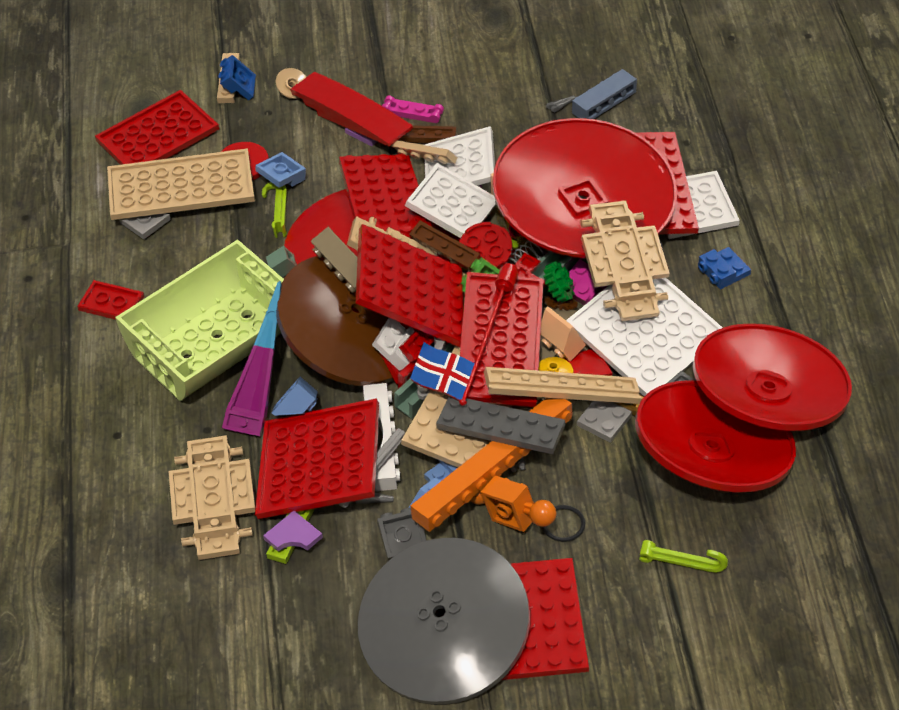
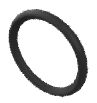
[542,505,585,542]

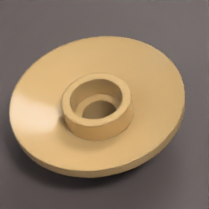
[276,68,306,99]

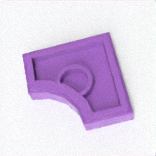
[263,511,323,551]

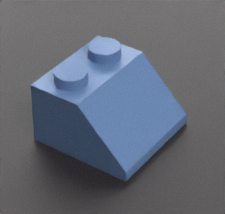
[272,377,318,416]

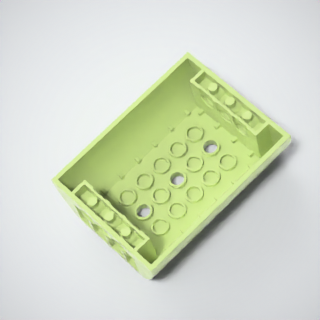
[115,240,284,401]

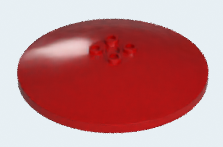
[693,324,852,431]
[635,380,796,492]

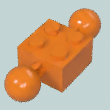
[470,476,557,532]

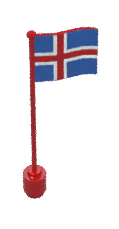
[410,263,518,406]

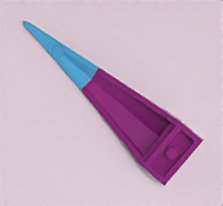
[222,281,282,437]

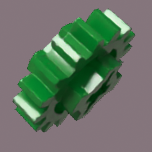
[543,261,575,303]

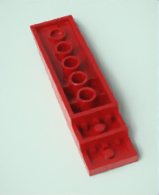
[290,72,413,146]

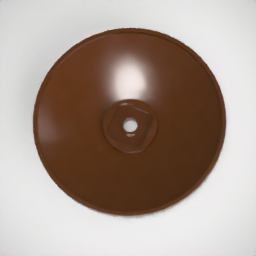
[276,256,400,386]

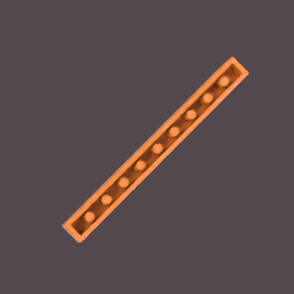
[410,398,572,532]

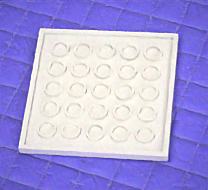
[566,278,723,396]

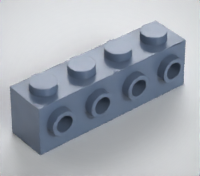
[572,69,637,119]

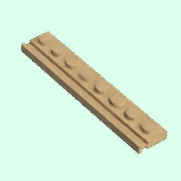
[484,367,642,404]

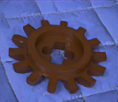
[544,295,578,311]

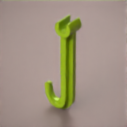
[262,182,287,238]
[639,540,728,572]

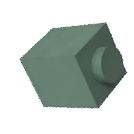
[266,246,297,277]

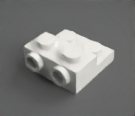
[372,318,415,371]

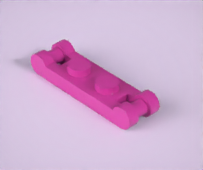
[382,96,444,123]

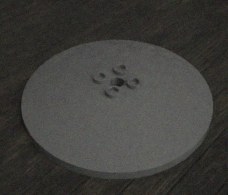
[358,538,530,704]

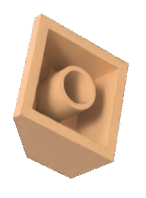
[540,307,586,361]

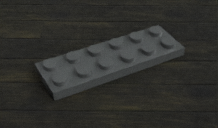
[436,396,565,454]

